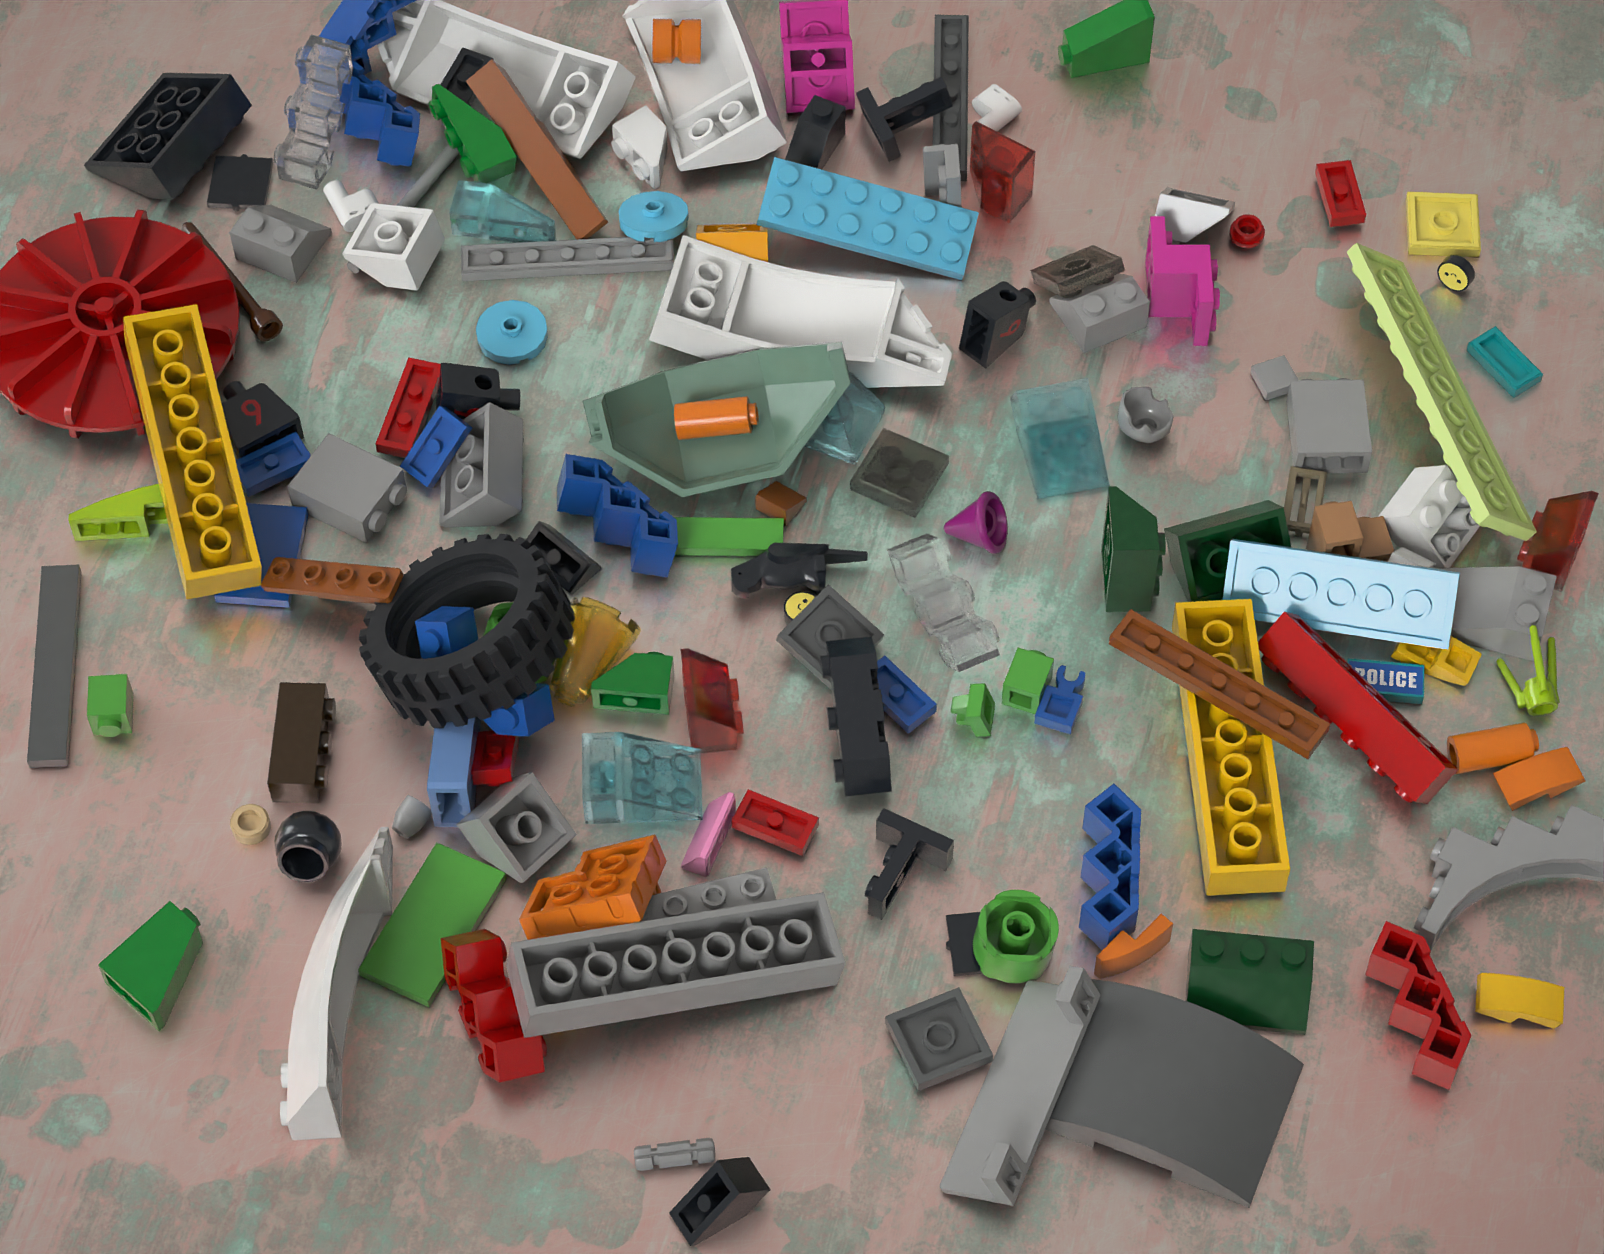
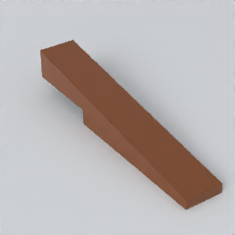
[466,59,608,240]

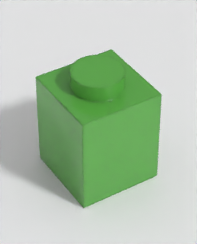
[1001,647,1054,714]
[87,674,134,737]

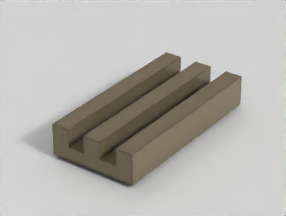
[1284,466,1327,537]

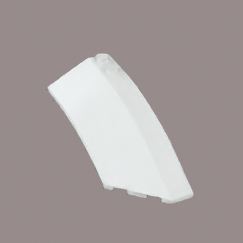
[377,0,636,159]
[622,0,787,171]
[649,235,952,388]
[280,827,393,1140]

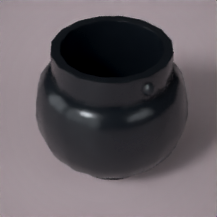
[274,811,342,883]

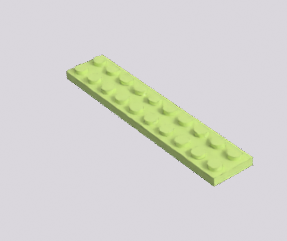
[1347,243,1537,541]

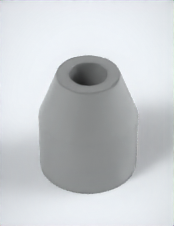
[392,795,432,839]

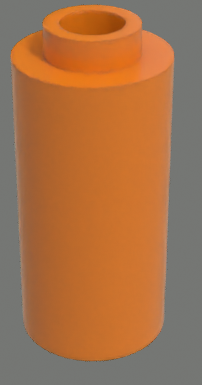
[674,396,759,440]
[1447,722,1539,774]

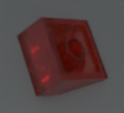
[970,121,1036,223]
[1517,491,1599,592]
[680,648,744,755]

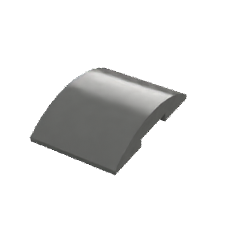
[1045,979,1304,1208]

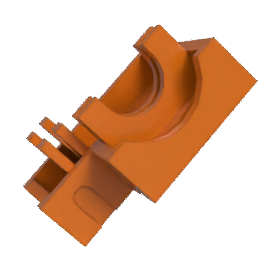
[519,834,667,940]

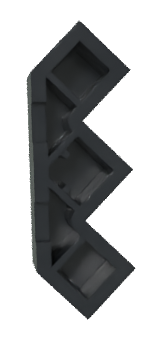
[820,636,892,797]

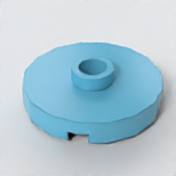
[619,191,689,242]
[476,300,548,365]

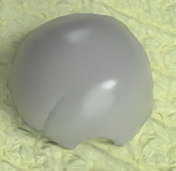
[1117,387,1174,443]

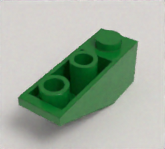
[429,84,517,187]

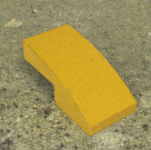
[1391,636,1482,686]
[1475,973,1565,1029]

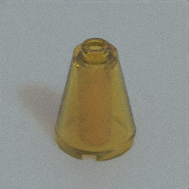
[550,597,641,707]

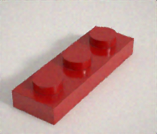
[375,357,441,458]

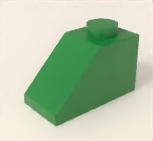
[591,652,675,715]

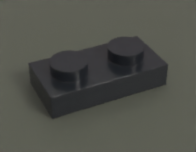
[440,47,494,106]

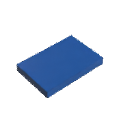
[214,503,309,608]

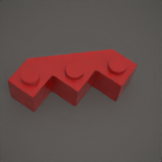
[1365,921,1472,1090]
[441,929,547,1083]

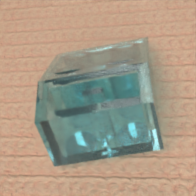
[1010,378,1110,500]
[582,732,703,824]

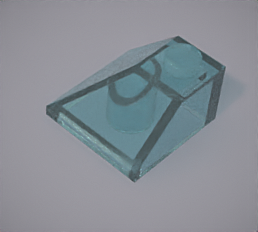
[805,372,885,465]

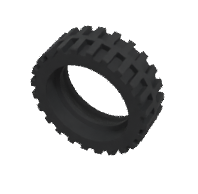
[359,534,575,728]

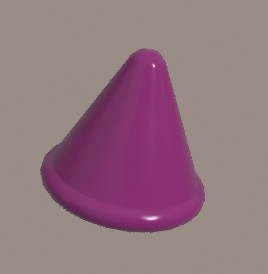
[944,491,1008,554]

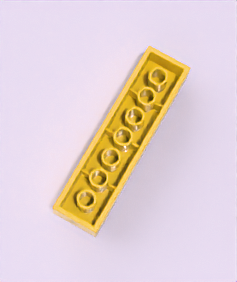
[123,304,262,600]
[1172,599,1290,896]

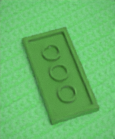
[358,842,507,1007]

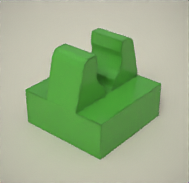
[951,683,995,737]

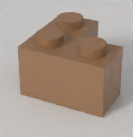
[1306,501,1394,562]

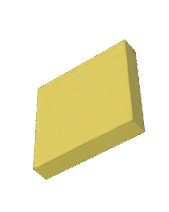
[1406,192,1481,257]

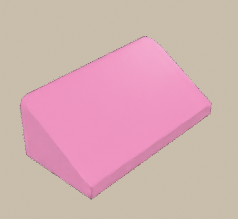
[681,792,736,877]

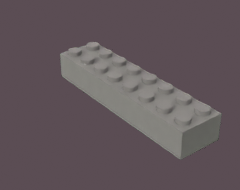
[506,892,845,1038]

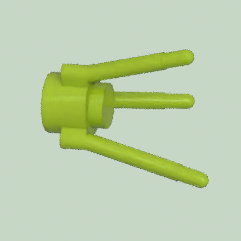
[1496,625,1560,716]

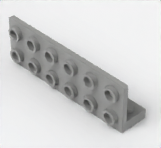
[940,966,1101,1206]

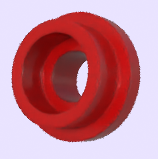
[1229,214,1265,248]

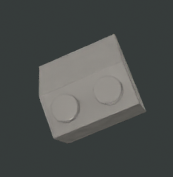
[229,204,332,283]
[1049,272,1150,353]
[456,772,577,883]

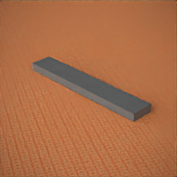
[933,15,969,181]
[27,564,81,768]

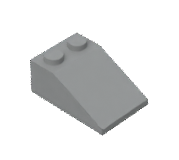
[1439,566,1557,661]

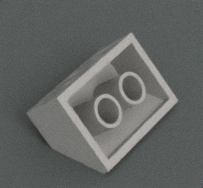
[439,402,524,527]

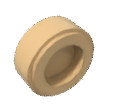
[230,804,271,845]

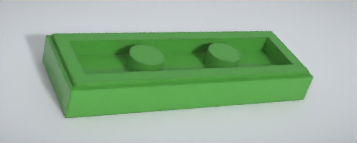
[674,517,784,556]

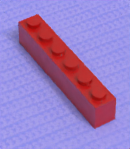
[1258,611,1459,804]

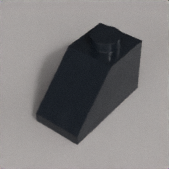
[785,95,846,170]
[669,1157,771,1246]

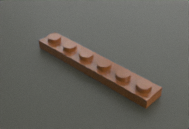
[1109,609,1330,759]

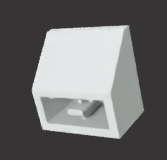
[1378,465,1480,569]

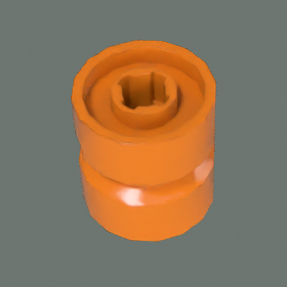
[652,19,701,64]

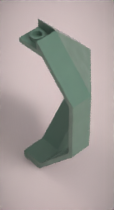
[582,342,850,497]

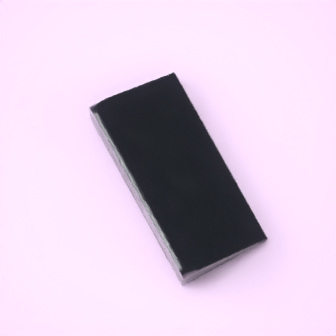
[526,521,601,594]

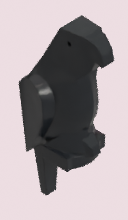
[731,542,868,599]

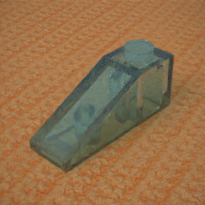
[449,180,557,243]

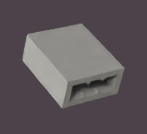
[1286,378,1372,473]
[287,433,407,543]

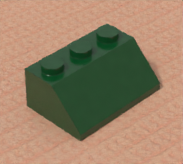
[1101,486,1166,612]
[1164,500,1292,602]
[1185,929,1314,1035]

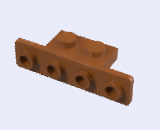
[261,557,404,604]

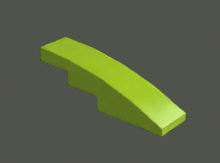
[68,484,168,541]

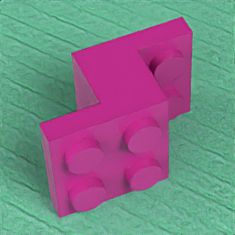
[779,0,855,113]
[1145,216,1220,346]

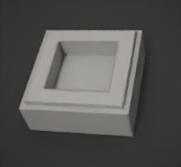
[1250,355,1299,400]

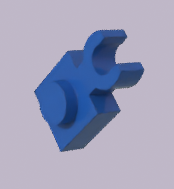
[1034,665,1085,735]

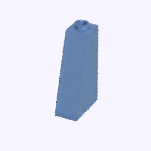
[427,717,481,827]

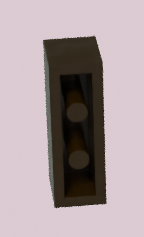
[267,682,336,803]

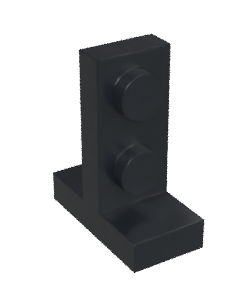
[856,77,953,162]
[865,808,954,920]

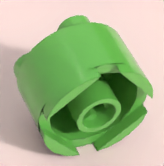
[973,890,1059,983]

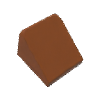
[755,481,807,526]

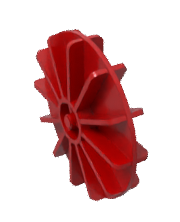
[0,209,240,439]

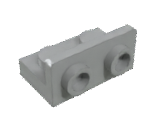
[923,144,962,208]

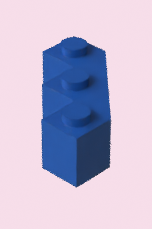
[317,0,416,75]
[312,55,420,167]
[557,454,678,578]
[415,606,555,737]
[1079,783,1141,950]

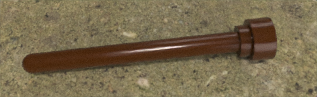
[181,222,283,341]

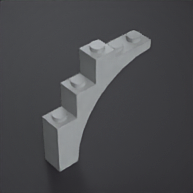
[1414,805,1604,950]

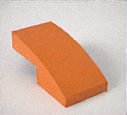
[1493,747,1586,811]
[1094,914,1173,979]

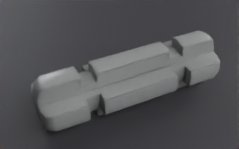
[634,1138,715,1171]

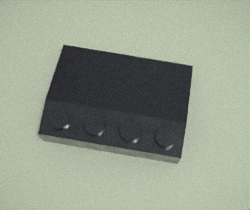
[84,73,252,200]

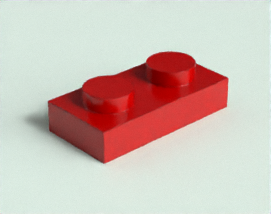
[1315,160,1366,227]
[471,731,519,786]
[731,789,819,856]

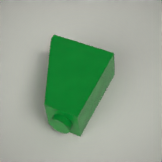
[1058,0,1155,78]
[98,901,203,1031]

